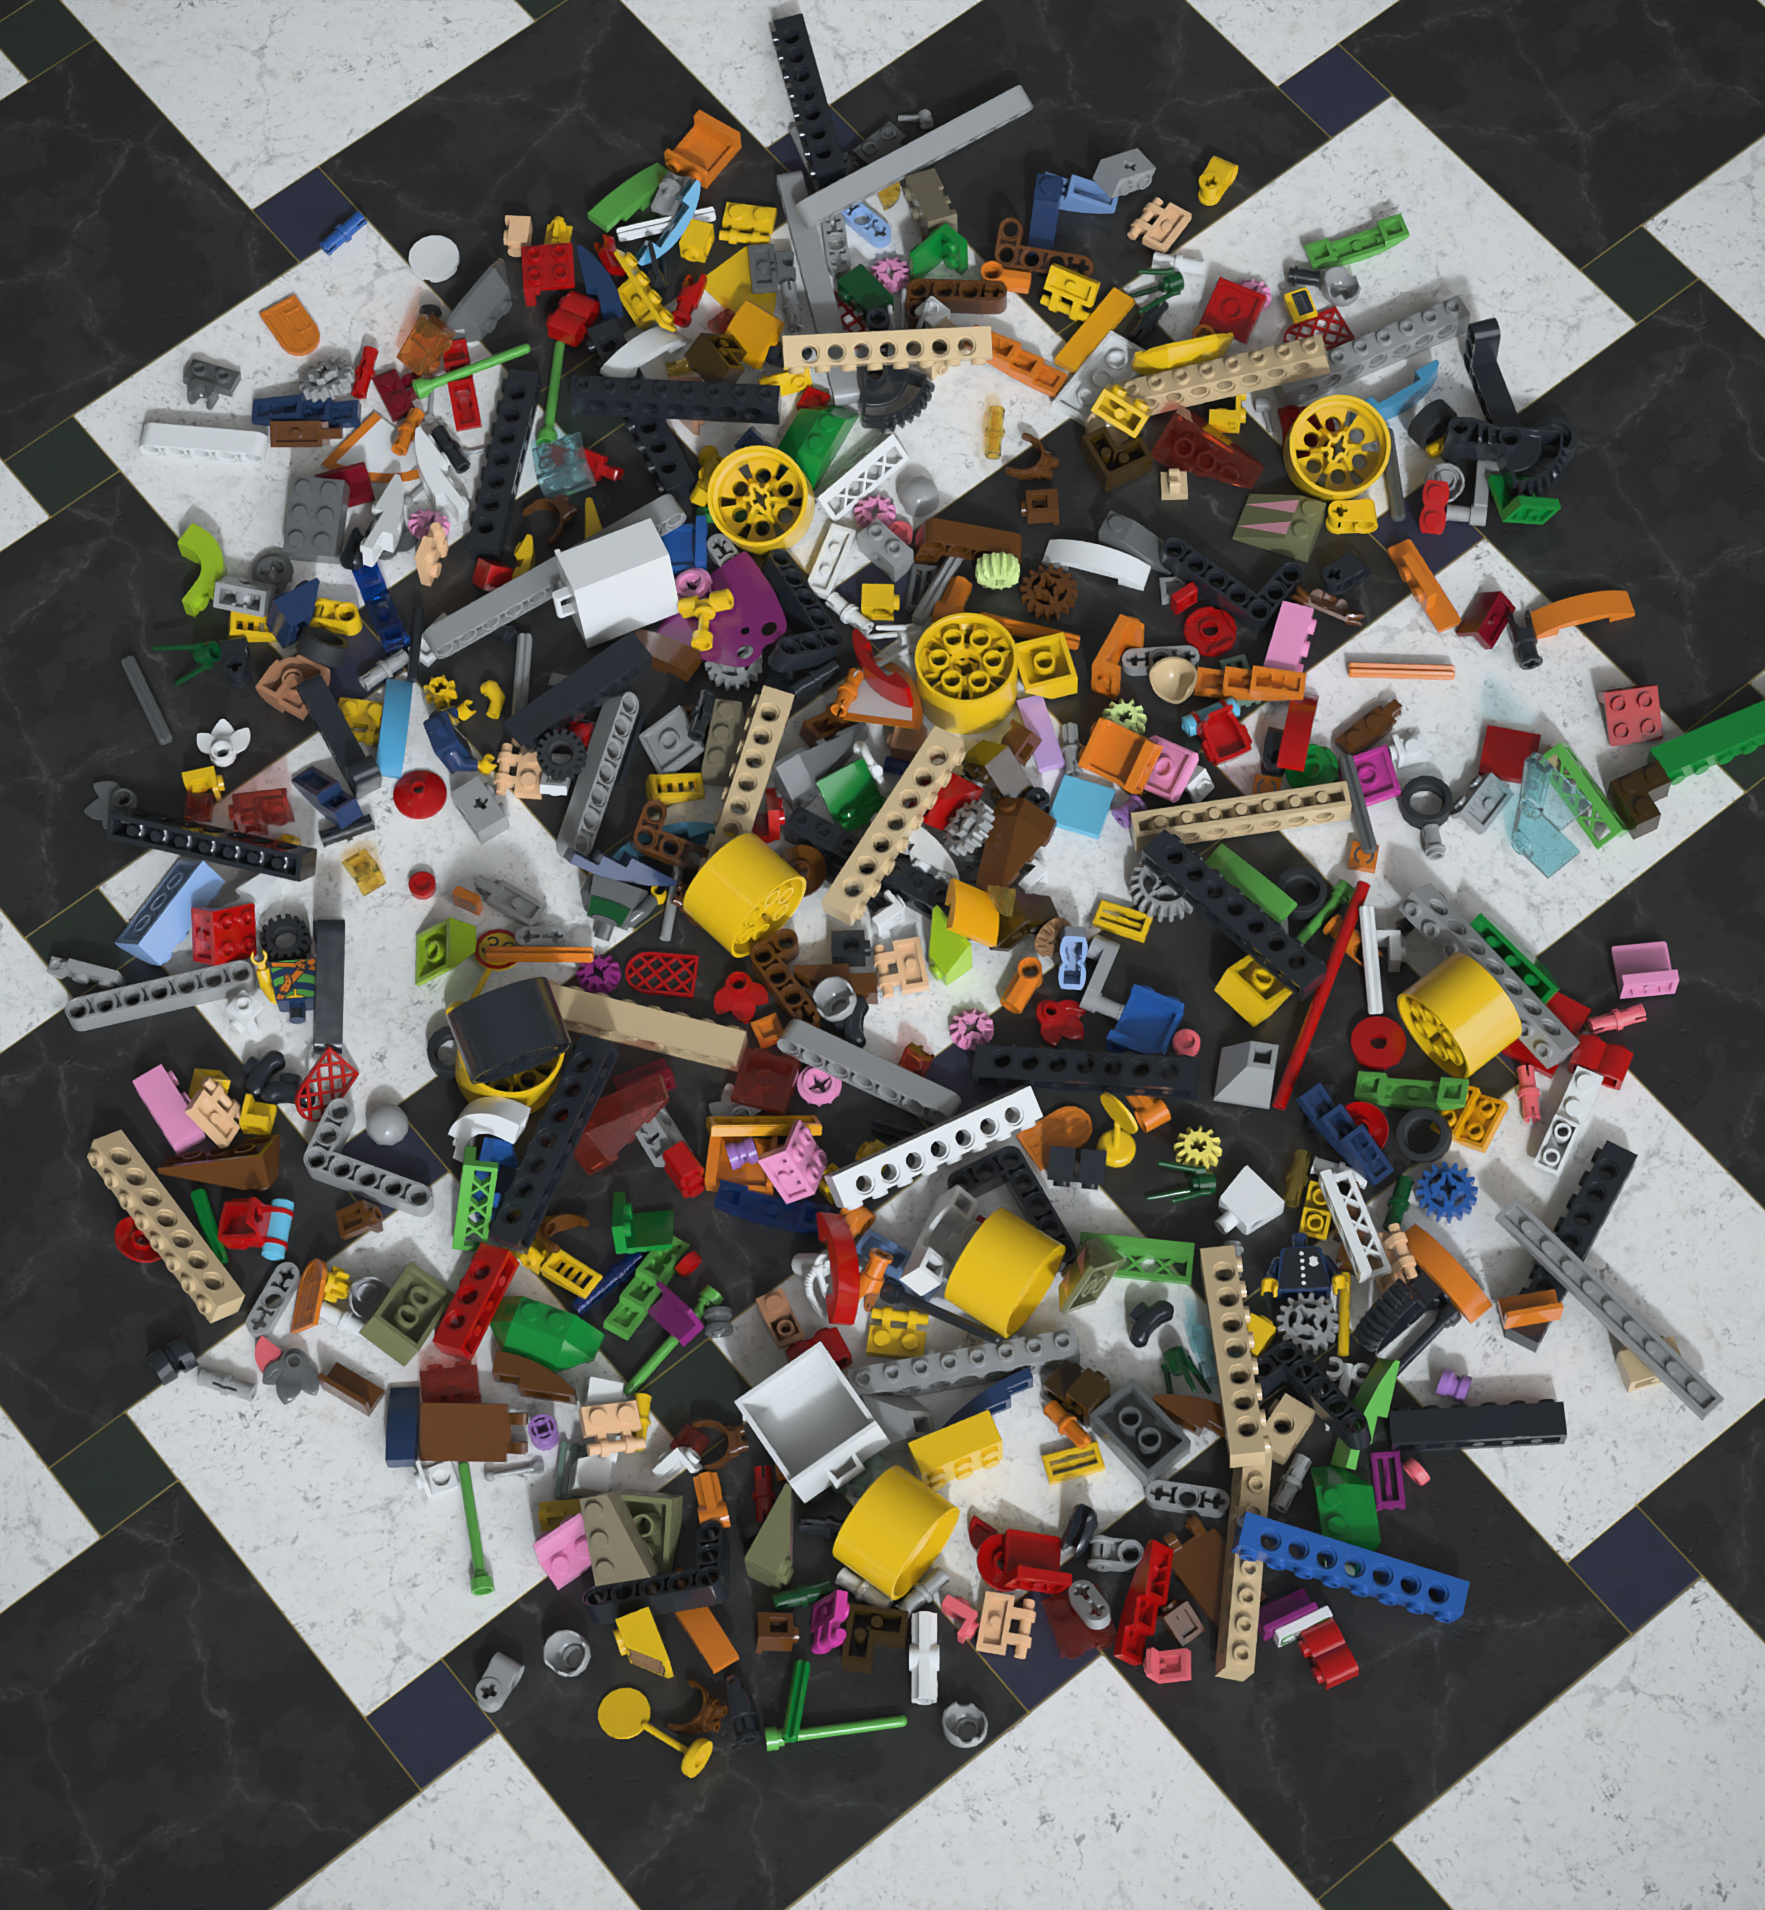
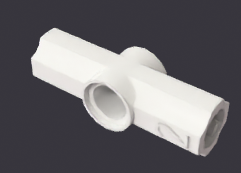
[909,1611,939,1705]

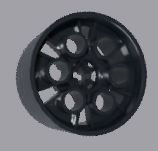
[446,977,573,1084]

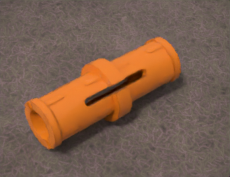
[391,408,425,456]
[831,668,864,717]

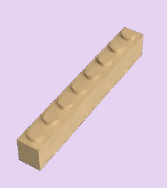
[548,980,748,1072]

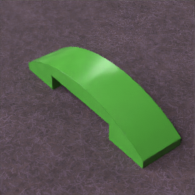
[1304,213,1410,269]
[1354,1071,1469,1111]

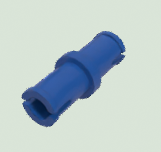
[319,211,367,256]

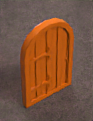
[259,294,320,356]
[1016,1106,1092,1172]
[290,1259,327,1334]

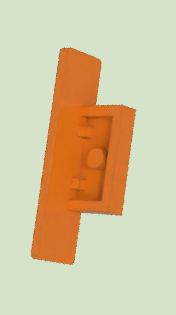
[1387,539,1461,633]

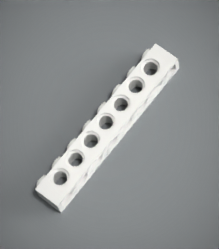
[824,1086,1043,1211]

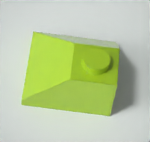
[928,905,972,986]
[415,917,477,986]

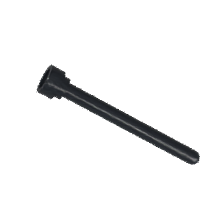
[880,1279,1002,1344]
[1396,1302,1462,1378]

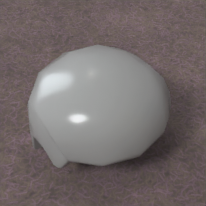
[1321,266,1361,307]
[1424,462,1465,503]
[898,475,939,517]
[813,976,857,1022]
[366,1103,409,1145]
[347,1274,389,1320]
[543,1630,591,1677]
[942,1702,988,1748]

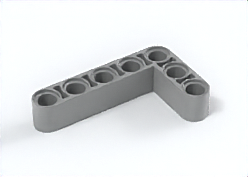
[303,1098,434,1217]

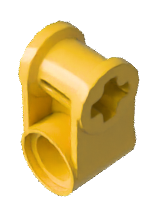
[1198,156,1238,206]
[1325,499,1378,534]
[309,598,363,636]

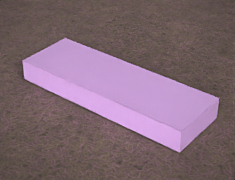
[1016,695,1065,773]

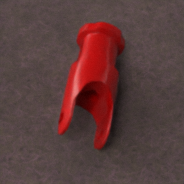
[671,274,708,328]

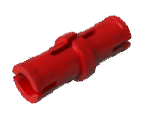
[350,346,379,399]
[752,1466,775,1522]

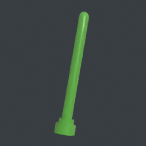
[536,341,565,449]
[412,343,531,400]
[1296,879,1355,945]
[623,1285,724,1396]
[458,1461,495,1596]
[764,1715,907,1751]

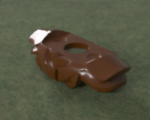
[1290,585,1365,627]

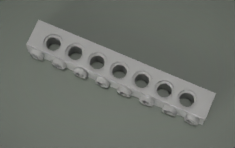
[1273,295,1471,408]
[1398,883,1580,1069]
[848,1328,1080,1397]

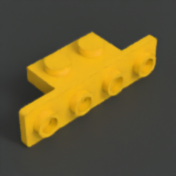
[614,249,677,332]

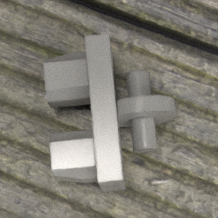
[651,171,691,217]

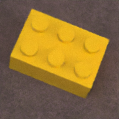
[908,1410,1003,1491]

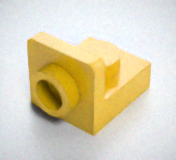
[182,766,225,801]

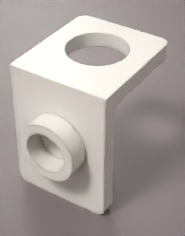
[413,1459,459,1498]

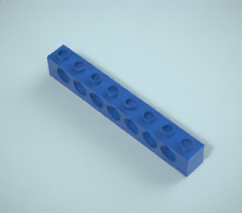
[1231,1511,1470,1623]

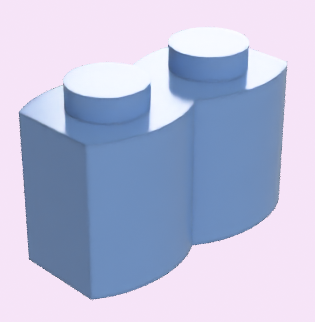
[1058,926,1088,990]

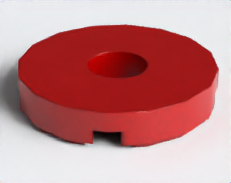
[1183,606,1237,657]
[1350,1016,1407,1071]

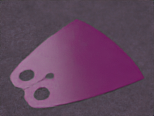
[656,551,787,667]

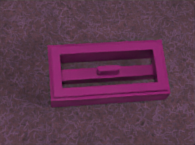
[1370,1450,1406,1511]

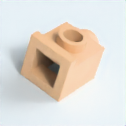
[504,215,533,257]

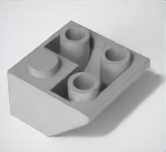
[1214,1041,1279,1109]
[860,1395,935,1452]

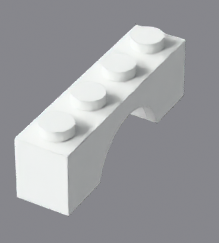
[900,1185,979,1296]
[567,1376,626,1497]

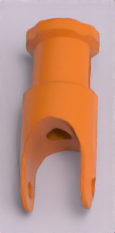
[1323,914,1383,968]
[859,1248,894,1312]

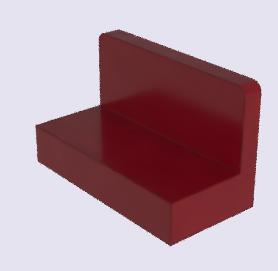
[314,462,375,508]
[1455,591,1516,650]
[613,1058,676,1108]

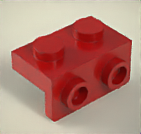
[752,788,785,843]

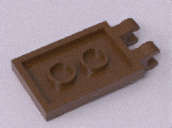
[420,1402,529,1462]
[1161,1515,1267,1632]

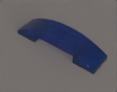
[352,562,411,653]
[714,1180,831,1234]

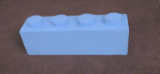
[114,859,225,966]

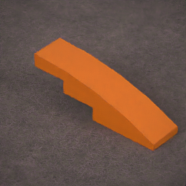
[963,324,1068,398]
[1194,665,1307,701]
[674,1567,739,1674]

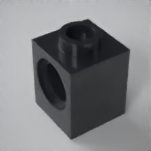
[831,930,871,967]

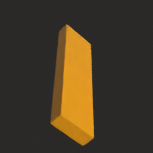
[1054,287,1135,375]
[706,1115,822,1137]

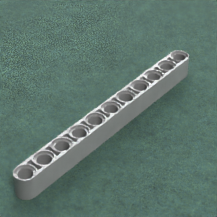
[795,85,1034,229]
[776,170,861,407]
[423,494,686,659]

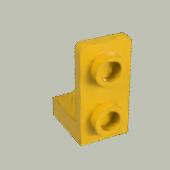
[1208,393,1246,433]

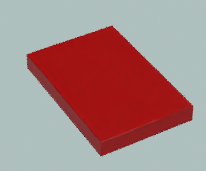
[1502,992,1592,1079]

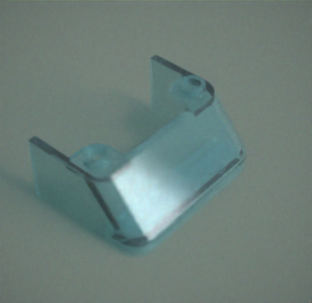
[1511,752,1592,879]

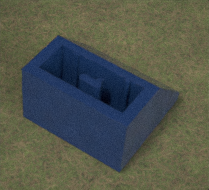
[266,577,320,649]

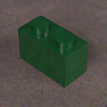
[837,264,894,322]

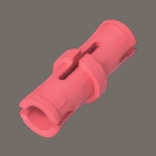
[1587,1004,1646,1035]
[1516,1065,1542,1123]

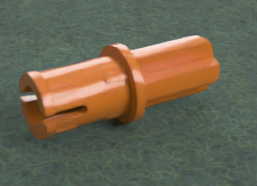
[1043,1400,1091,1449]

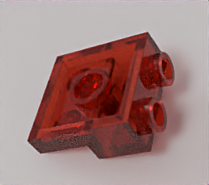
[228,788,295,836]
[731,1048,801,1115]
[420,1360,482,1403]
[1042,1583,1117,1659]

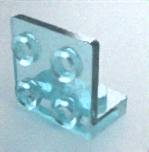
[532,432,596,499]

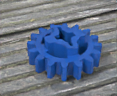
[1415,1162,1478,1224]

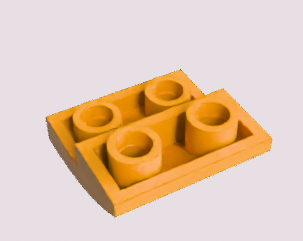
[725,300,785,369]
[945,878,999,947]
[1430,1086,1509,1153]

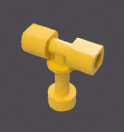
[689,445,724,507]
[678,588,734,651]

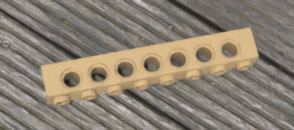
[781,326,993,374]
[1117,334,1331,416]
[698,685,795,872]
[822,725,966,926]
[1130,781,1352,852]
[87,1130,245,1324]
[1200,1245,1270,1468]
[1215,1447,1273,1682]

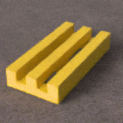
[1092,899,1153,943]
[1041,1441,1105,1486]

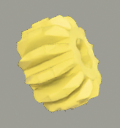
[1174,1125,1222,1172]

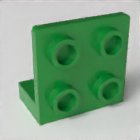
[909,223,968,280]
[1487,475,1561,525]
[816,758,887,833]
[612,1192,674,1254]

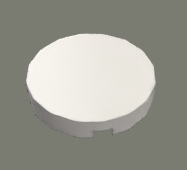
[408,235,460,283]

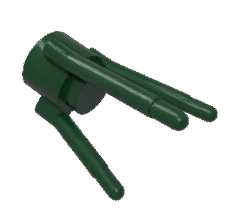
[1128,267,1184,314]
[152,641,221,685]
[1145,1160,1216,1203]
[1160,1346,1212,1394]

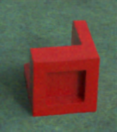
[472,557,514,592]

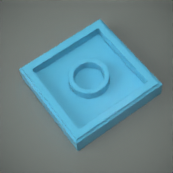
[1049,774,1116,840]

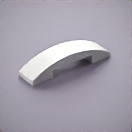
[600,326,688,378]
[1042,539,1151,591]

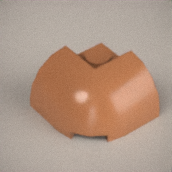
[255,654,330,720]

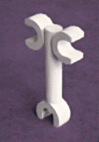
[1325,1357,1369,1431]

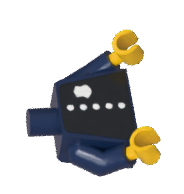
[423,700,497,775]
[1260,1233,1350,1301]

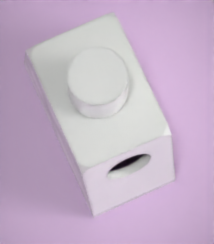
[1214,1165,1285,1235]

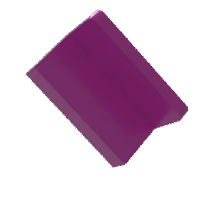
[647,1281,704,1347]
[1258,1588,1318,1641]

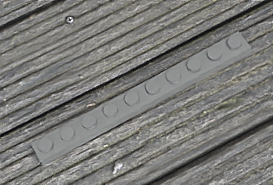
[1495,1198,1724,1421]

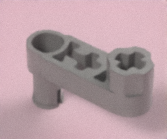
[1446,459,1502,526]
[1079,934,1125,1021]

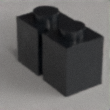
[1047,1146,1107,1190]

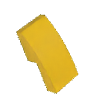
[512,534,536,580]
[1299,1181,1332,1241]

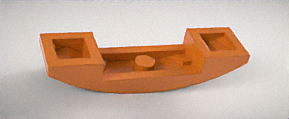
[1524,590,1635,639]
[1405,1224,1493,1324]

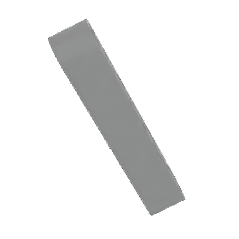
[556,692,639,859]
[65,960,257,1031]
[777,1019,962,1124]

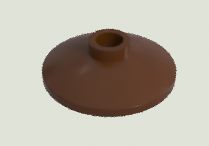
[780,845,827,897]

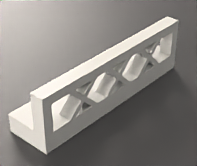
[813,434,910,523]
[1318,1169,1392,1283]

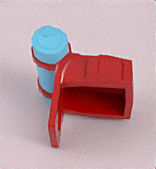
[1181,697,1253,766]
[218,1197,295,1261]

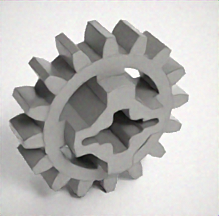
[298,359,355,402]
[705,645,763,691]
[943,799,995,856]
[1276,1293,1339,1355]

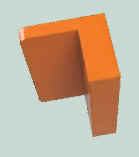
[1497,1289,1564,1329]

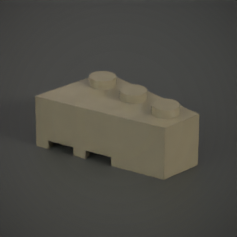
[902,168,958,242]
[701,699,753,790]
[579,1490,661,1586]

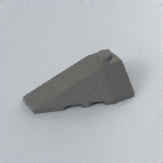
[773,722,868,811]

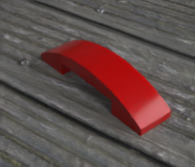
[852,628,914,708]
[1277,693,1319,772]
[816,1212,860,1326]

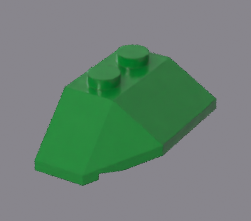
[777,404,859,491]
[1470,913,1560,1005]
[490,1296,605,1373]
[1309,1466,1381,1576]

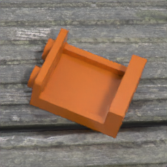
[664,110,742,189]
[1091,614,1144,701]
[1078,717,1164,795]
[705,1136,784,1196]

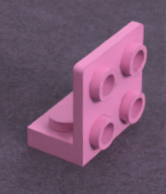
[1611,941,1679,999]
[758,1120,828,1204]
[532,1512,592,1590]

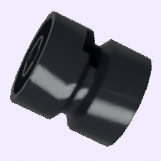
[145,1334,199,1386]

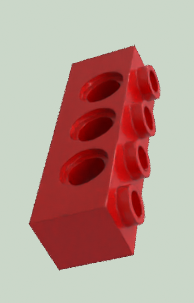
[432,1243,520,1362]

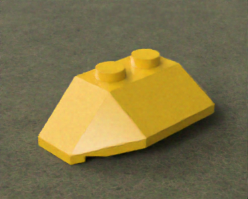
[1131,332,1234,376]

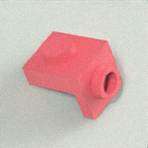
[941,1594,980,1644]
[1143,1647,1191,1684]

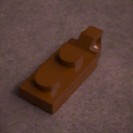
[270,420,343,447]
[1334,699,1403,756]

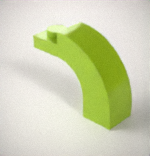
[177,523,228,618]

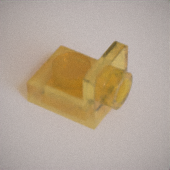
[342,848,386,896]

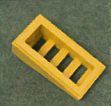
[585,497,602,539]
[228,611,278,642]
[645,772,706,805]
[540,1249,602,1299]

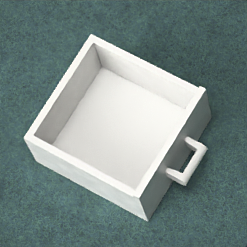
[552,518,679,648]
[734,1341,891,1503]

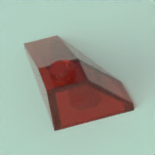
[560,1074,670,1175]

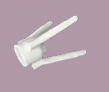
[865,623,922,668]

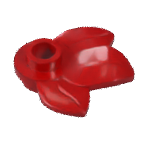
[714,971,769,1024]
[1036,999,1086,1047]

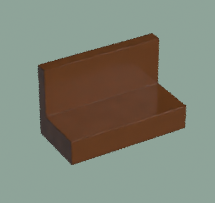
[317,1362,385,1417]

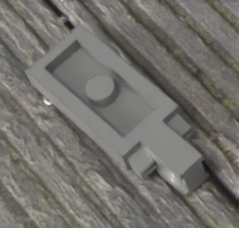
[474,875,548,926]
[47,956,126,990]

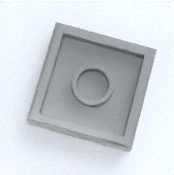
[639,705,706,774]

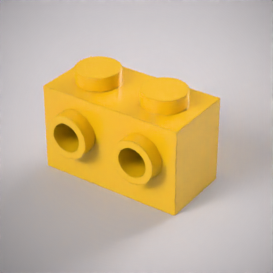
[1091,383,1153,438]

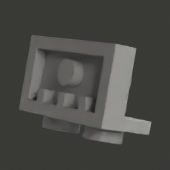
[1450,772,1514,835]

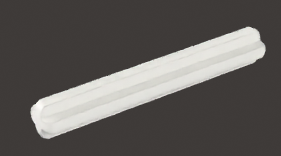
[616,206,716,242]
[1359,905,1383,1015]

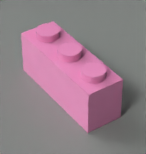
[1263,601,1317,672]
[132,1064,207,1155]

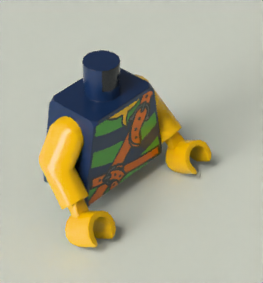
[251,949,315,1024]

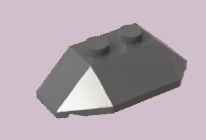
[439,258,512,343]

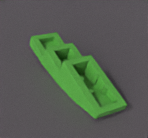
[588,163,669,232]
[1204,843,1298,924]
[603,1236,690,1341]
[1330,1358,1400,1470]

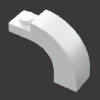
[448,1096,531,1163]

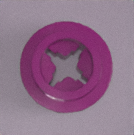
[576,953,621,994]

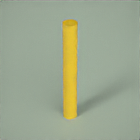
[1337,1272,1351,1357]

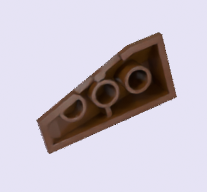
[975,797,1057,895]
[157,1134,280,1191]

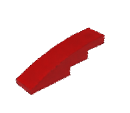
[440,339,482,432]
[1113,1540,1174,1666]

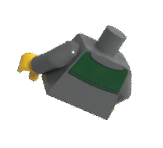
[580,871,667,942]

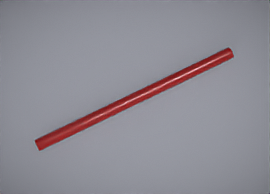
[1272,881,1371,1110]

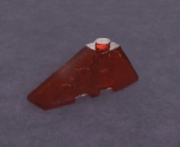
[1151,405,1265,489]

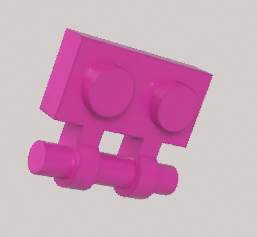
[810,1590,850,1654]

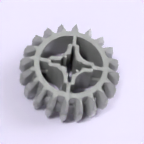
[1129,859,1201,923]

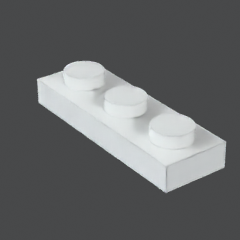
[807,523,857,600]

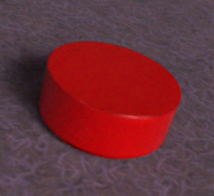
[408,871,437,900]
[674,1251,702,1278]

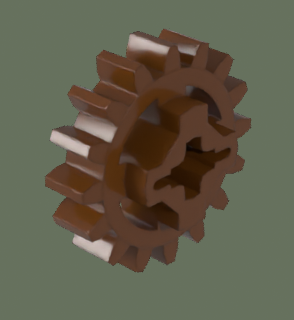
[1020,564,1078,620]

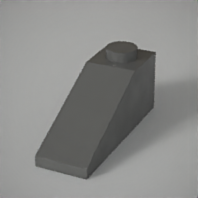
[1099,511,1178,576]

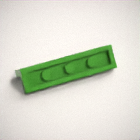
[1535,742,1630,849]
[452,1146,498,1251]
[1080,1232,1195,1285]

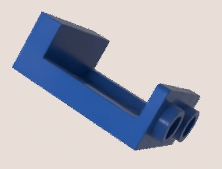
[661,516,708,575]
[1106,984,1184,1055]
[471,1136,518,1223]

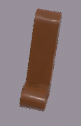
[995,218,1095,278]
[905,278,1007,330]
[914,518,1022,565]
[630,800,710,875]
[750,928,821,1029]

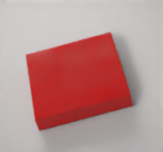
[1199,277,1268,345]
[1478,725,1541,786]

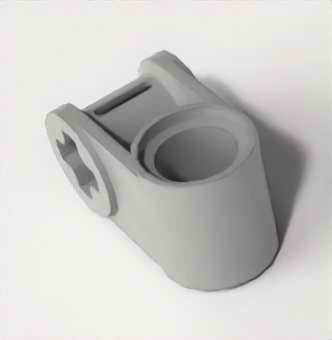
[1087,1535,1144,1574]
[475,1652,525,1713]

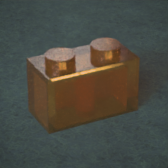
[396,314,456,376]

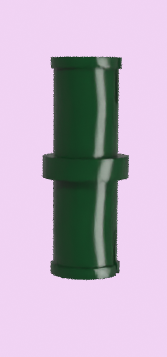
[1382,1175,1414,1232]
[771,1579,832,1612]

